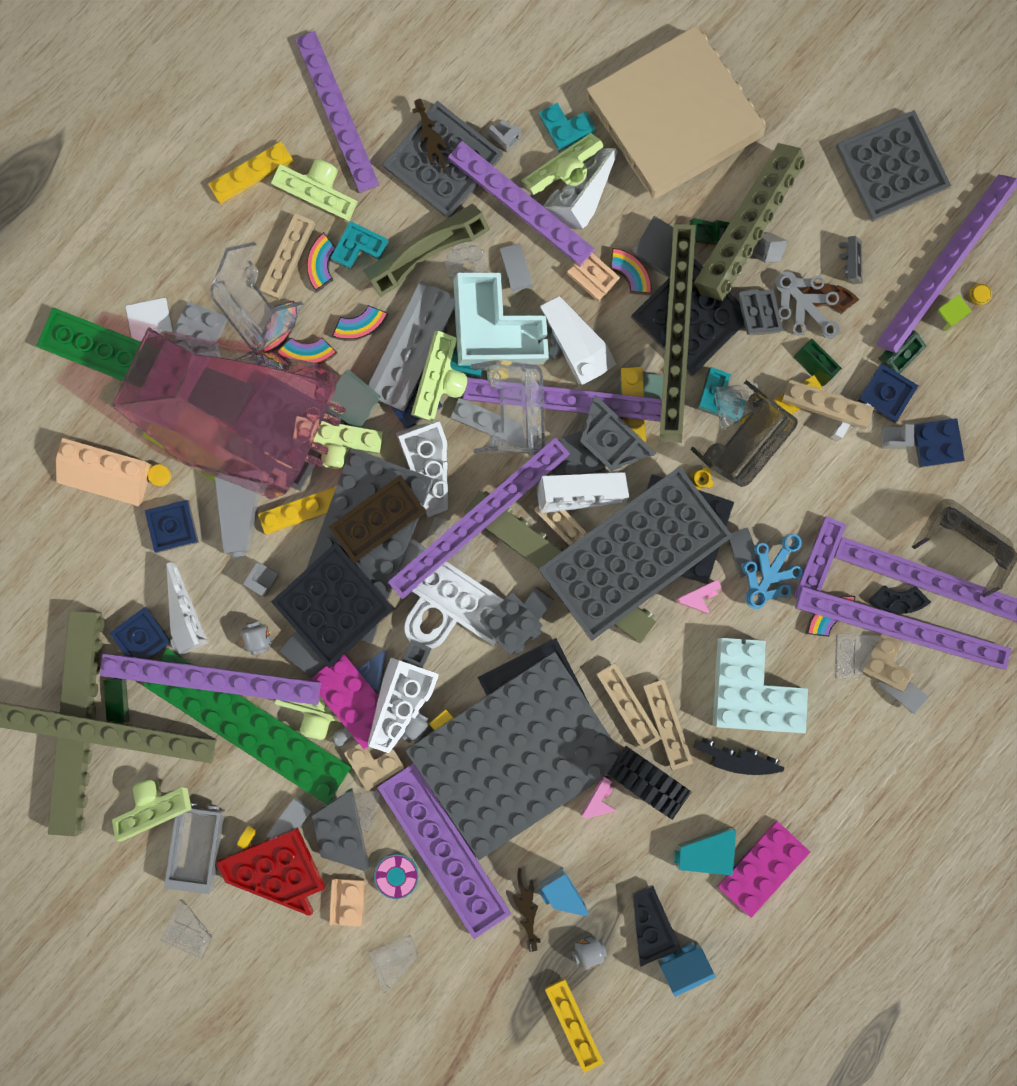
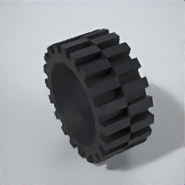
[607,746,692,820]

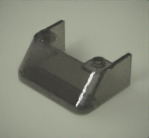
[690,380,798,487]
[911,499,1017,597]

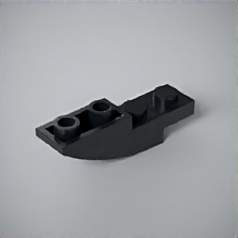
[692,738,785,775]

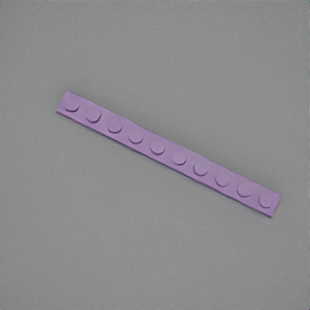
[876,174,1017,353]
[463,378,662,422]
[388,437,570,599]
[834,537,1017,623]
[795,587,1011,670]
[100,653,321,705]

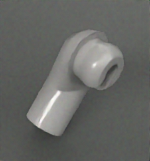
[548,328,561,360]

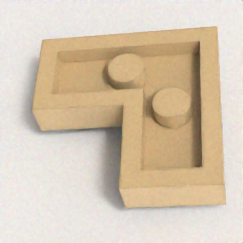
[862,634,914,693]
[344,744,405,791]

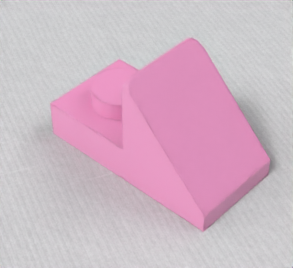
[676,580,722,614]
[581,777,616,818]

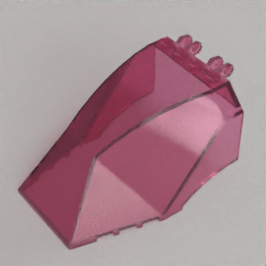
[111,327,346,500]

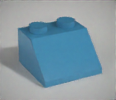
[539,867,589,916]
[658,942,716,997]

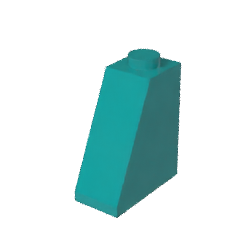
[673,827,736,876]

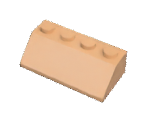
[56,438,153,507]

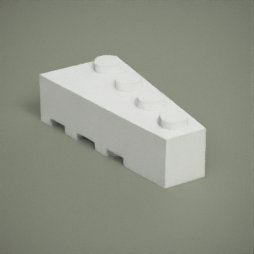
[536,471,629,513]

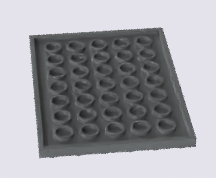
[405,651,621,860]

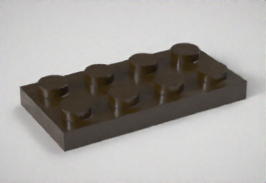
[329,475,427,563]

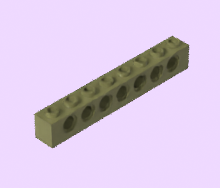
[694,143,805,301]

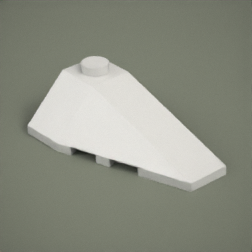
[543,148,618,229]
[540,296,616,385]
[396,421,448,517]
[166,562,209,654]
[368,658,439,753]

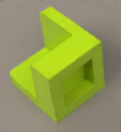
[938,295,972,331]

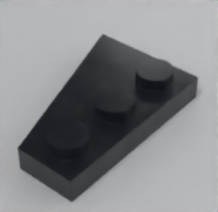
[632,885,681,967]

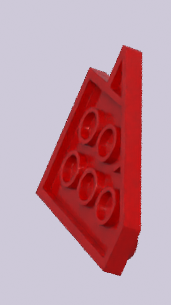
[216,827,326,916]

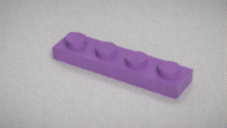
[793,516,847,599]

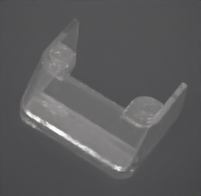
[210,242,304,352]
[471,360,545,454]

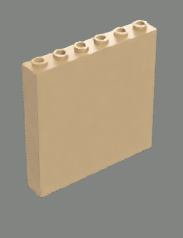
[587,26,766,201]

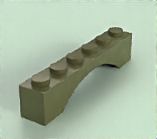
[363,203,490,297]

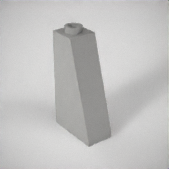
[215,469,263,558]

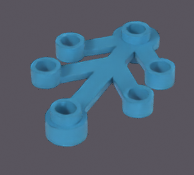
[742,534,803,609]

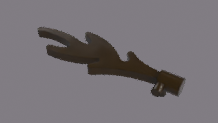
[412,99,447,174]
[513,868,541,952]

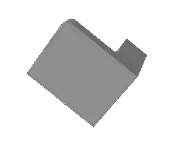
[488,120,522,152]
[751,233,787,263]
[882,424,914,449]
[243,562,279,597]

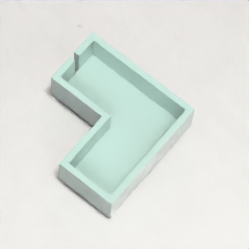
[453,273,549,366]
[713,638,808,733]

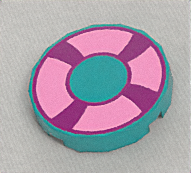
[374,854,419,899]

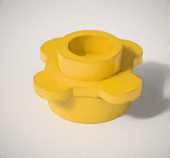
[690,467,714,490]

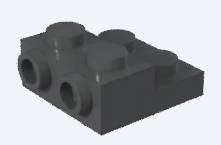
[480,593,543,655]

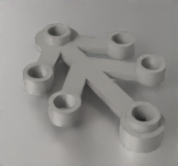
[776,272,840,339]

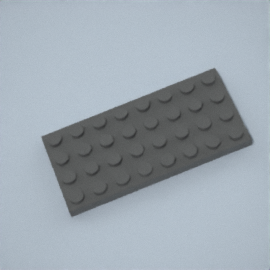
[306,448,433,643]
[538,466,733,641]

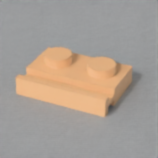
[567,253,620,302]
[329,878,365,926]

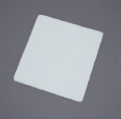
[126,298,172,341]

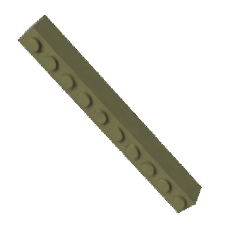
[659,224,696,443]
[463,491,656,643]
[48,611,105,836]
[0,702,217,763]

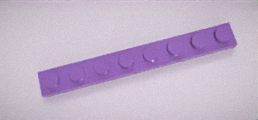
[295,31,379,193]
[448,141,595,267]

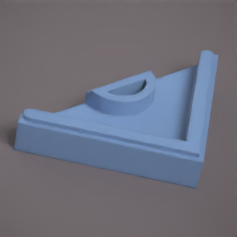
[357,651,387,691]

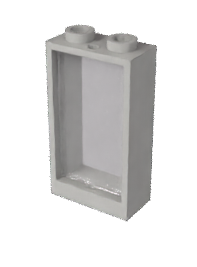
[164,802,225,894]

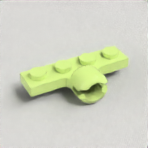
[521,133,603,195]
[271,159,358,221]
[411,331,467,422]
[292,416,383,469]
[275,696,342,740]
[112,780,192,842]

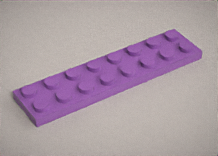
[377,763,511,939]

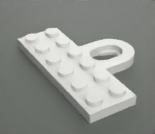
[399,539,504,649]

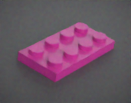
[310,655,379,750]
[717,820,810,918]

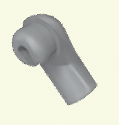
[333,726,355,746]

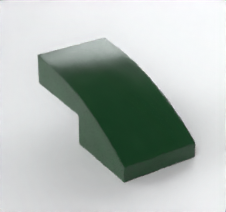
[689,218,730,245]

